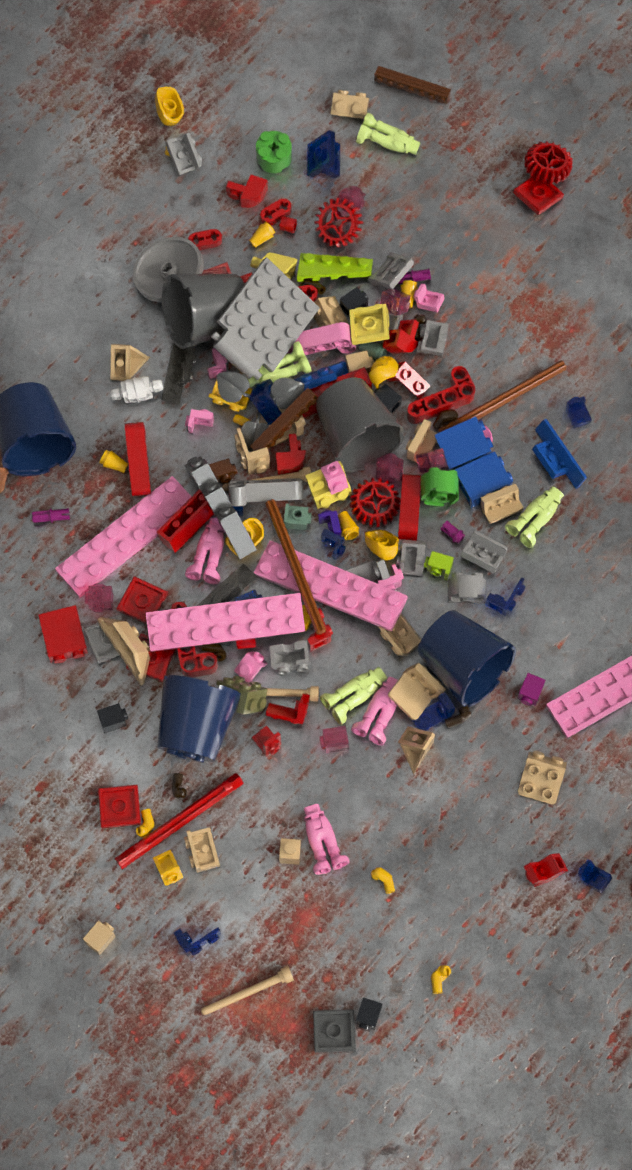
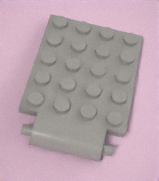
[211,257,320,380]

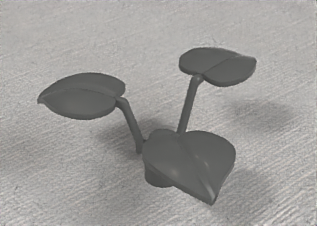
[217,371,304,452]

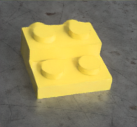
[349,304,390,345]
[305,461,353,509]

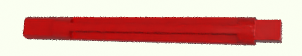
[114,773,244,870]

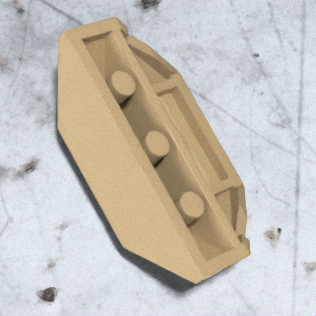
[97,617,150,686]

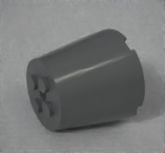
[162,274,244,349]
[316,377,404,472]

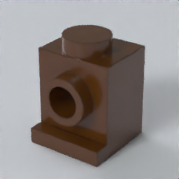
[209,458,238,484]

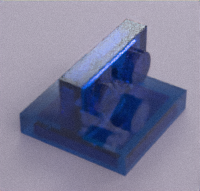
[307,130,340,178]

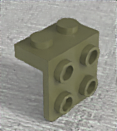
[216,676,268,715]

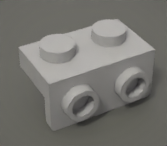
[165,132,202,176]
[460,531,508,574]

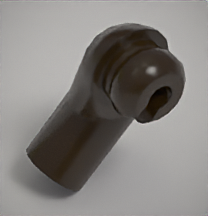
[414,314,426,341]
[432,409,458,429]
[445,706,471,729]

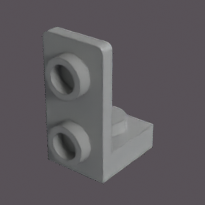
[345,558,390,581]

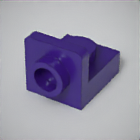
[318,510,342,539]

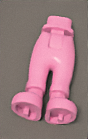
[185,518,224,585]
[351,677,398,746]
[304,804,350,875]

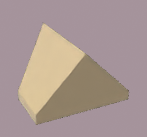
[110,344,150,381]
[398,726,435,774]

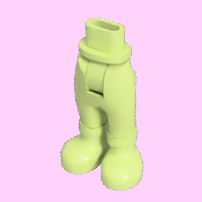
[356,113,421,155]
[248,341,312,388]
[505,486,564,548]
[320,667,388,725]

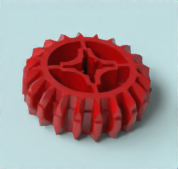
[524,140,573,185]
[314,198,363,247]
[350,477,401,528]

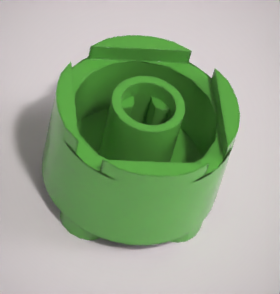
[256,131,292,173]
[421,467,459,507]

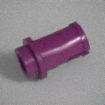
[440,521,465,544]

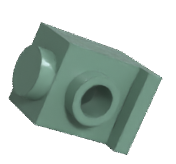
[284,504,312,530]

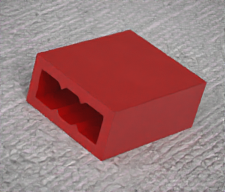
[38,605,88,664]

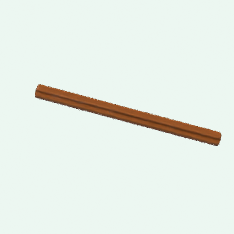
[438,361,566,433]
[265,499,326,635]

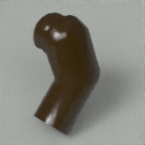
[299,278,326,295]
[201,643,227,662]
[172,773,187,799]

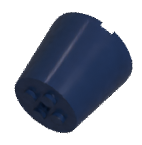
[0,382,76,476]
[418,610,516,707]
[157,675,241,763]

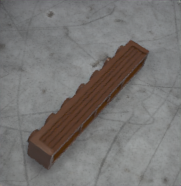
[374,66,451,104]
[250,387,318,451]

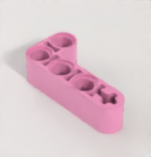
[287,322,356,355]

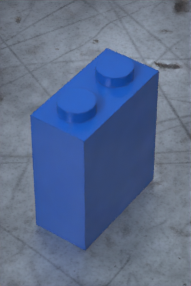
[435,416,494,470]
[455,451,513,508]

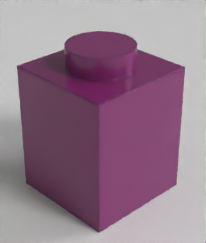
[517,673,546,706]

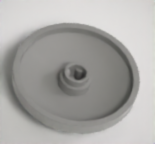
[133,237,204,302]

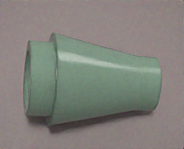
[358,342,387,361]

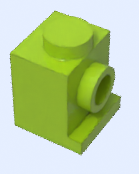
[423,551,454,581]

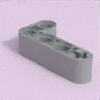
[228,478,303,506]

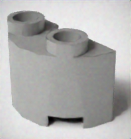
[417,320,449,356]
[396,539,426,576]
[448,572,486,603]
[269,640,310,675]

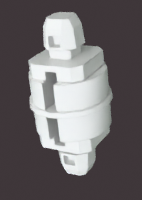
[111,376,163,404]

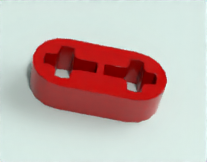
[260,199,292,225]
[188,229,222,251]

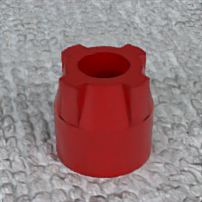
[279,216,297,233]

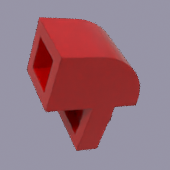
[226,174,268,208]
[382,319,419,354]
[276,433,306,475]
[523,853,568,887]

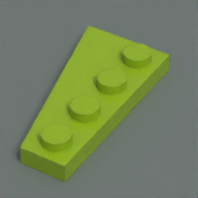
[297,253,373,282]

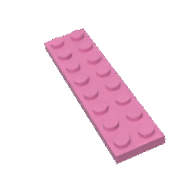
[55,476,192,598]
[253,540,408,632]
[146,593,305,652]
[546,656,632,739]

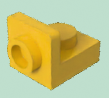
[153,849,183,886]

